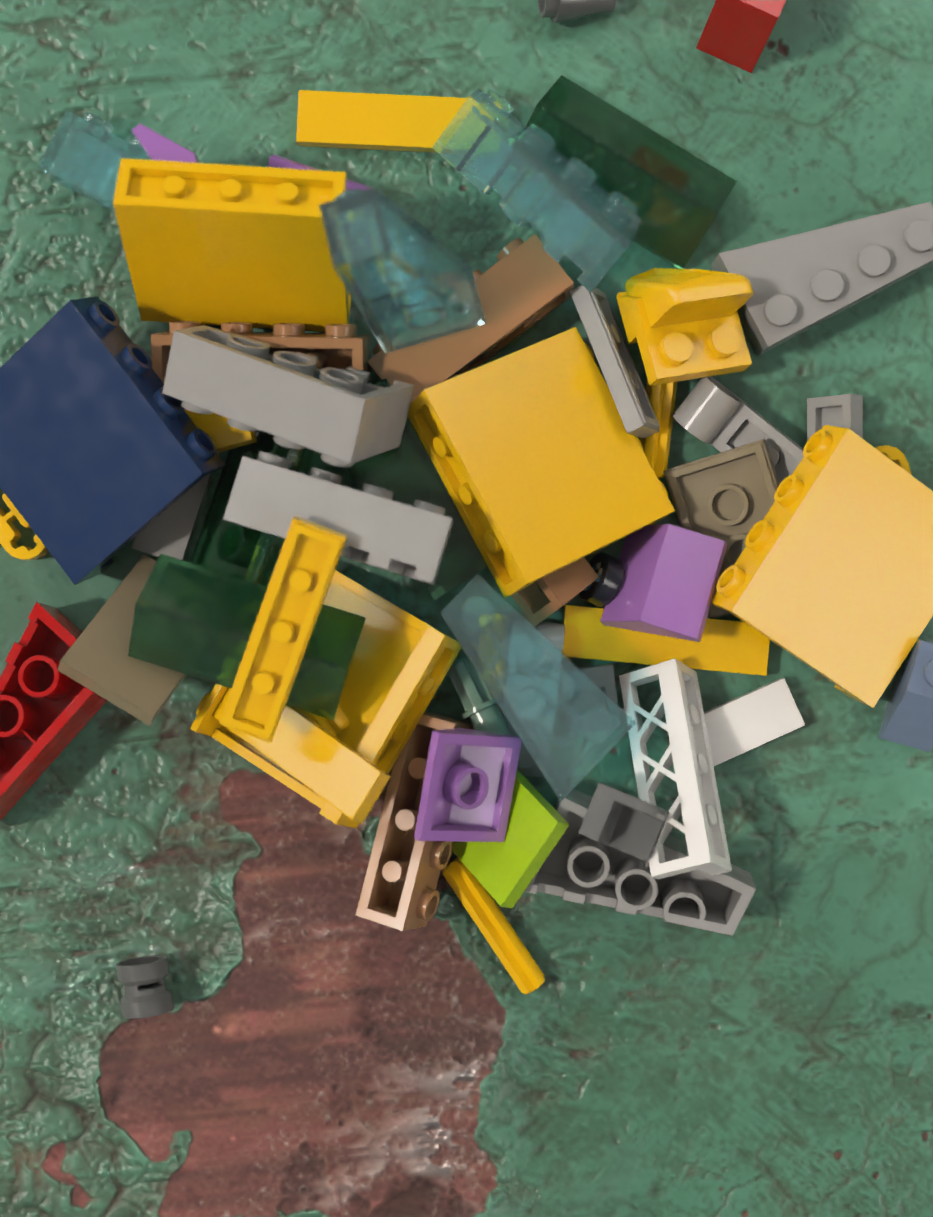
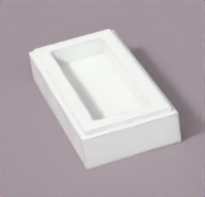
[704,677,805,767]

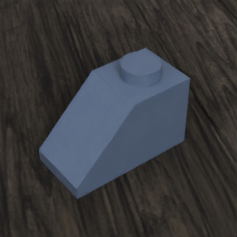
[878,640,933,752]

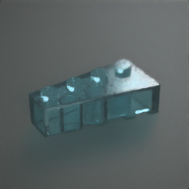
[432,89,642,292]
[319,188,486,353]
[440,573,636,802]

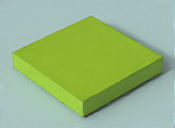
[452,770,570,908]

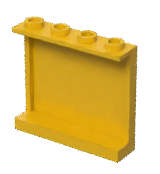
[113,158,352,332]
[408,327,675,598]
[711,425,933,708]
[190,570,463,829]

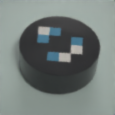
[579,552,624,607]

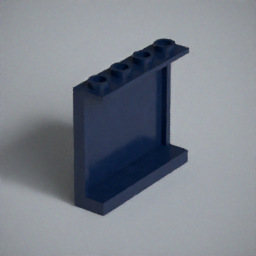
[0,296,226,585]

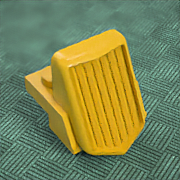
[616,268,754,386]

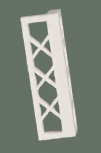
[619,658,732,879]

